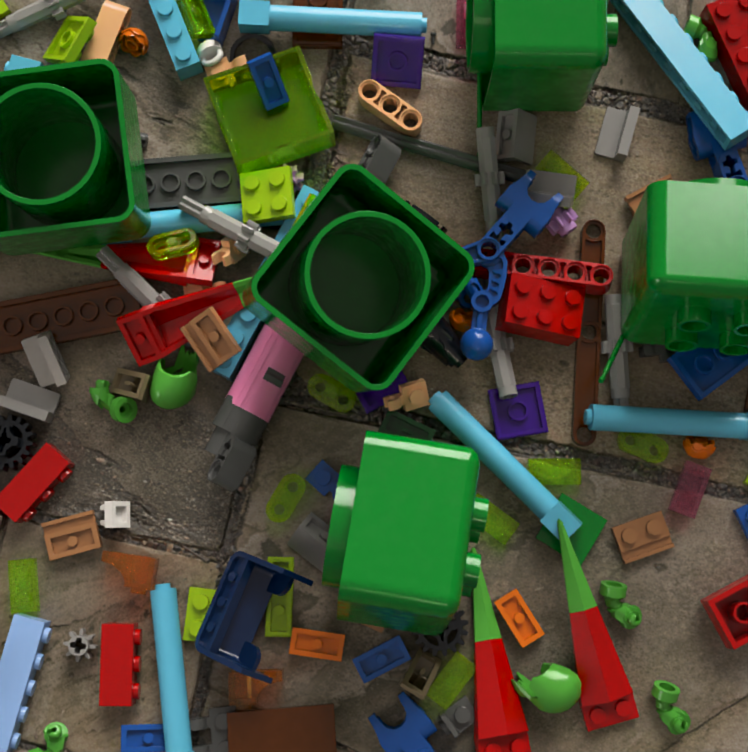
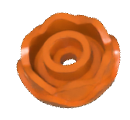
[118,27,149,57]
[449,308,473,332]
[683,436,716,459]

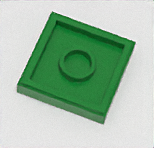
[535,493,608,566]

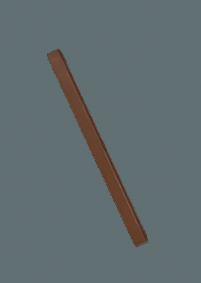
[571,219,606,447]

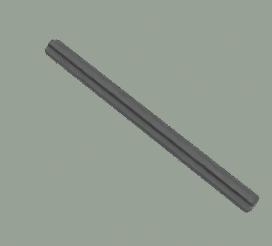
[331,115,526,182]

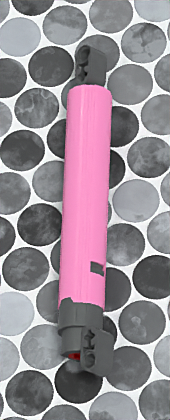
[204,134,401,492]

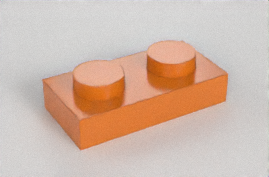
[493,588,545,648]
[289,627,346,662]

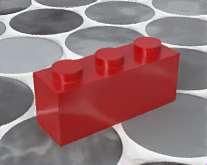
[0,442,75,523]
[99,622,142,706]

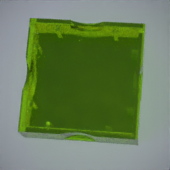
[203,46,336,179]

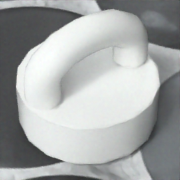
[197,40,224,67]

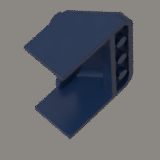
[195,551,314,684]

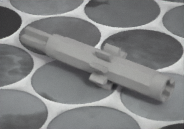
[0,0,86,38]
[474,126,505,250]
[178,196,280,258]
[95,245,191,349]
[478,278,518,400]
[601,294,634,406]

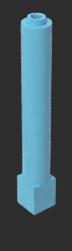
[238,0,427,36]
[102,203,284,245]
[428,390,583,539]
[583,404,748,441]
[150,583,194,752]

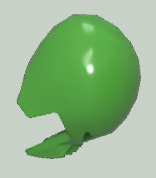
[149,345,199,410]
[511,663,581,714]

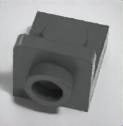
[438,694,474,738]

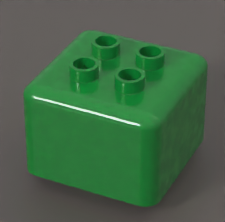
[466,0,618,112]
[0,59,151,256]
[242,164,475,392]
[621,178,748,356]
[322,430,489,636]

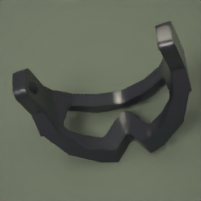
[230,33,277,64]

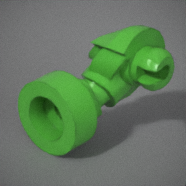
[683,14,718,62]
[89,379,138,423]
[599,580,642,630]
[651,680,691,735]
[28,722,68,752]

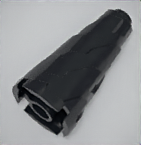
[420,316,468,368]

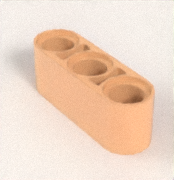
[81,0,132,63]
[358,79,422,137]

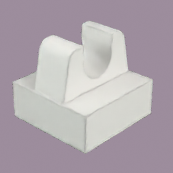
[100,501,130,528]

